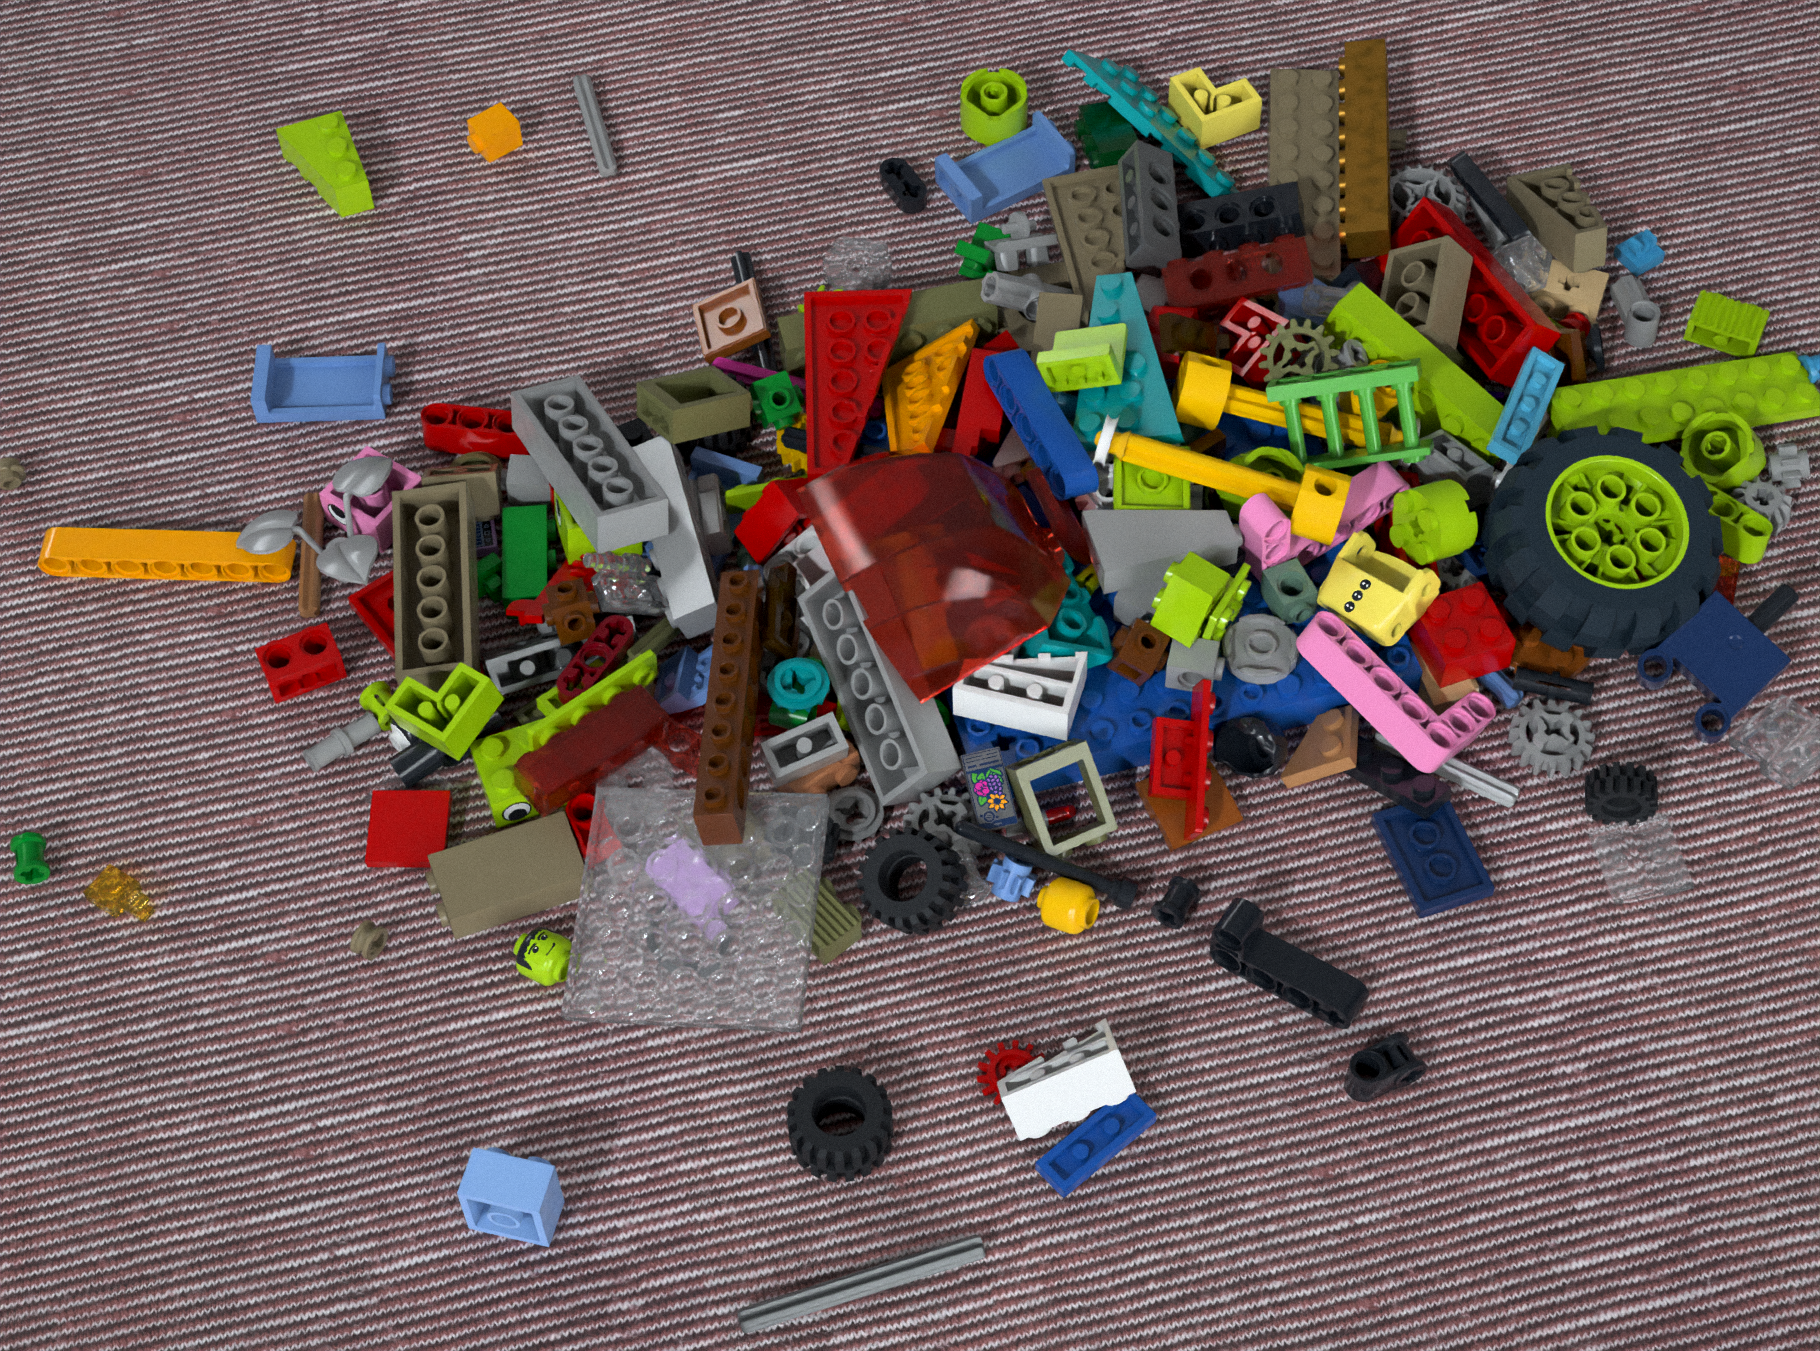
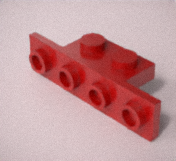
[1148,679,1216,841]

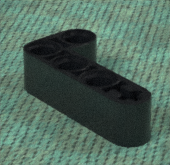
[1210,898,1369,1029]

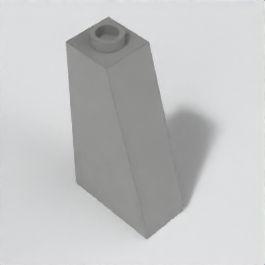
[1081,510,1243,594]

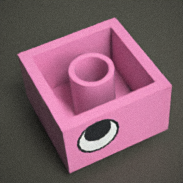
[319,446,422,553]

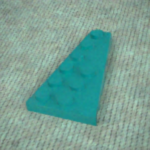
[1061,49,1239,197]
[1073,272,1185,452]

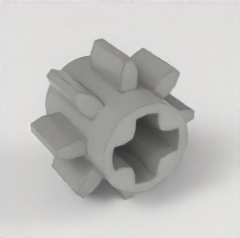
[1768,443,1810,489]

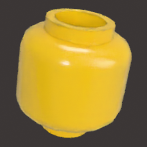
[1037,877,1100,935]

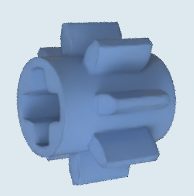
[986,854,1038,902]

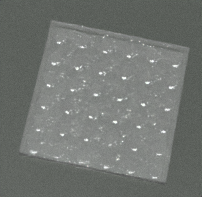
[561,787,830,1033]

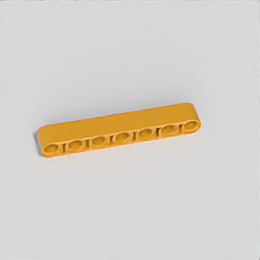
[38,527,297,583]

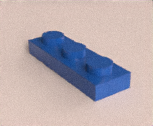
[1035,1093,1157,1198]

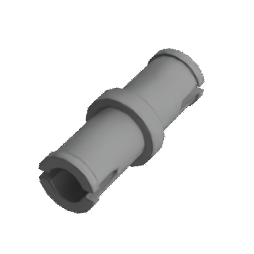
[302,711,381,772]

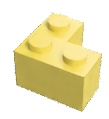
[1168,67,1262,149]

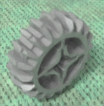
[1390,163,1467,236]

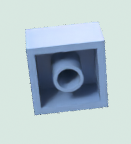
[457,1147,565,1247]

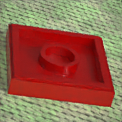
[365,790,452,868]

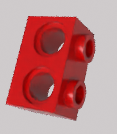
[255,622,348,704]

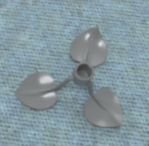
[236,456,393,585]

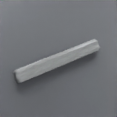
[573,73,618,178]
[1373,731,1520,808]

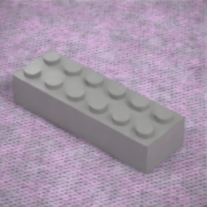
[511,375,669,554]
[797,559,962,807]

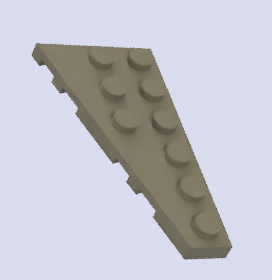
[1042,164,1126,322]

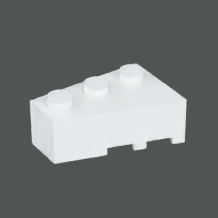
[953,651,1088,741]
[997,1018,1136,1141]

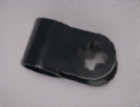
[1344,1032,1427,1102]

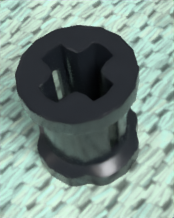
[1151,876,1202,929]

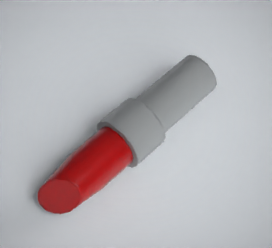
[1003,805,1076,837]

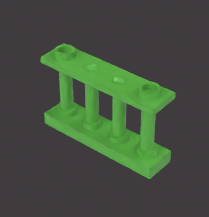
[1266,358,1434,469]

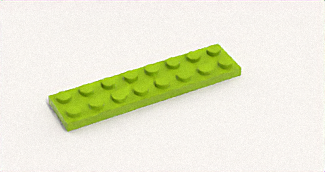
[1546,351,1820,444]

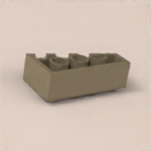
[1506,163,1608,273]

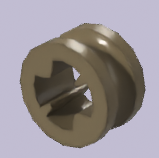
[350,920,388,961]

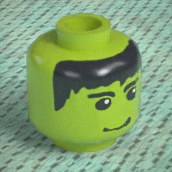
[513,927,576,986]

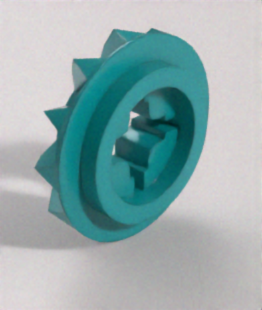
[767,658,830,714]

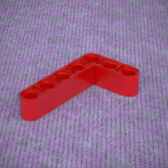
[421,403,555,516]

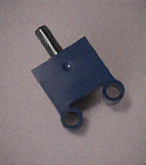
[1635,584,1799,744]

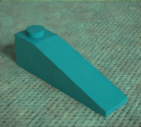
[1018,525,1113,669]

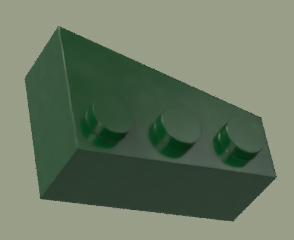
[1074,101,1138,170]

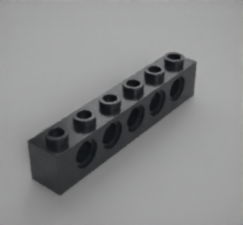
[1126,181,1306,270]

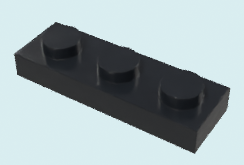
[1343,735,1451,820]

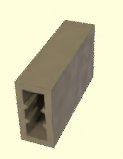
[424,811,592,940]

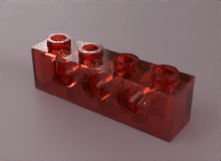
[1161,234,1314,311]

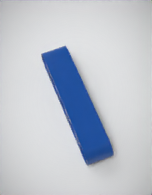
[983,348,1099,501]

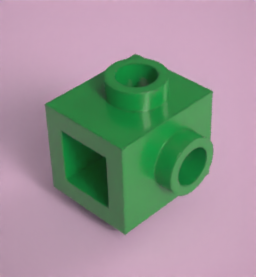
[749,370,805,431]

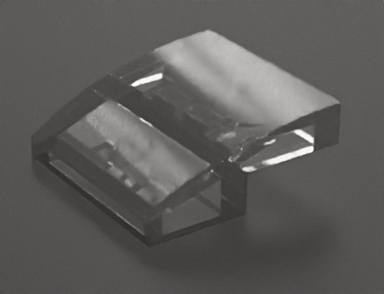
[1728,694,1820,790]
[1587,814,1694,904]

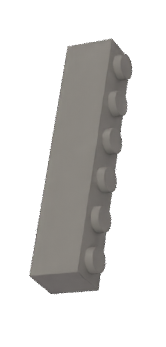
[632,435,719,639]

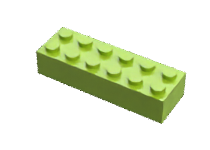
[1308,282,1504,467]

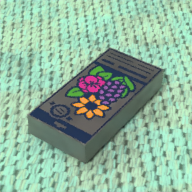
[960,747,1018,831]

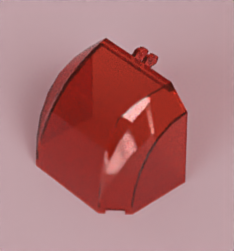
[796,449,1071,704]

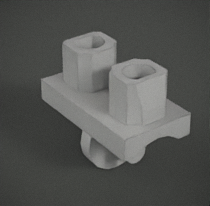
[984,211,1057,271]

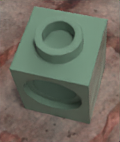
[1260,558,1318,625]

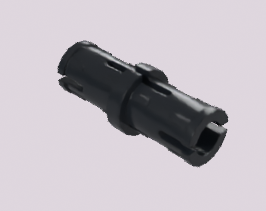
[1512,665,1595,706]

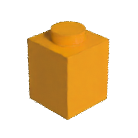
[467,102,523,163]

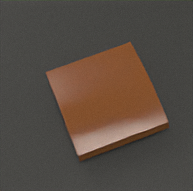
[1134,757,1244,853]

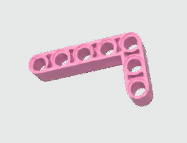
[1239,461,1411,583]
[1296,611,1496,773]

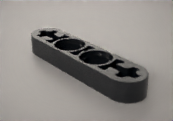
[1447,150,1534,251]

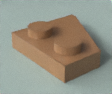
[1281,705,1359,789]

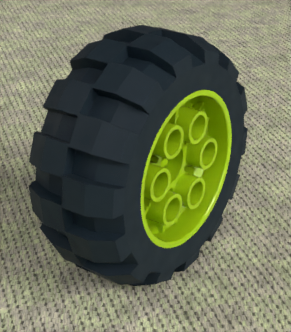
[1481,425,1724,659]

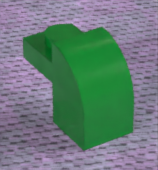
[954,222,1011,280]

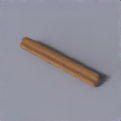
[298,492,324,618]

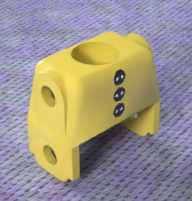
[1317,530,1441,647]

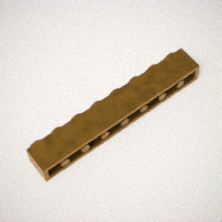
[1338,38,1391,258]

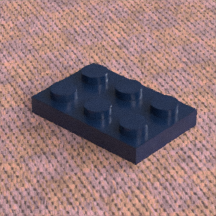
[1371,800,1495,919]

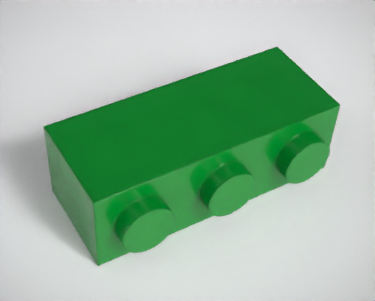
[502,505,558,620]

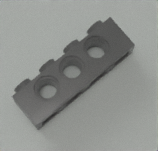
[1118,140,1182,279]
[480,609,639,695]

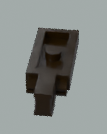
[1159,312,1237,359]
[761,561,801,662]

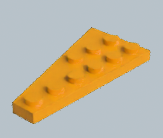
[882,318,980,472]

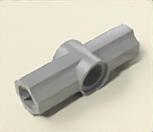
[980,271,1072,321]

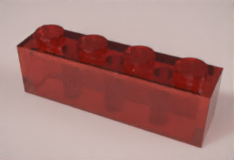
[513,684,669,818]

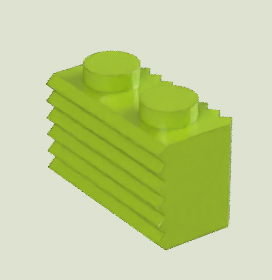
[1683,290,1770,359]

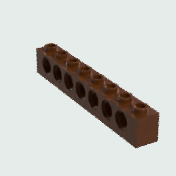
[693,569,766,846]

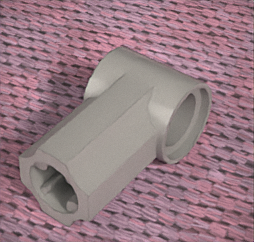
[1610,275,1661,348]

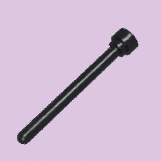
[954,820,1139,911]

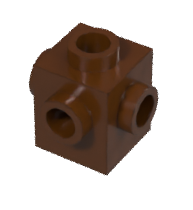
[542,578,600,646]
[1106,618,1171,686]

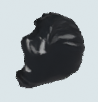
[1214,717,1288,779]

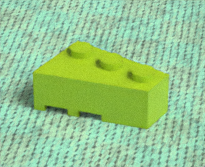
[276,110,375,218]

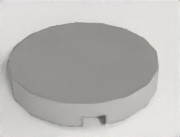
[1221,613,1299,685]

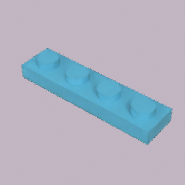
[1486,346,1565,466]

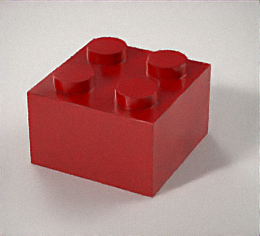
[1407,581,1516,689]

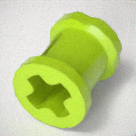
[359,681,392,731]

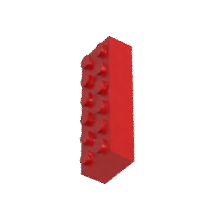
[1391,196,1562,388]

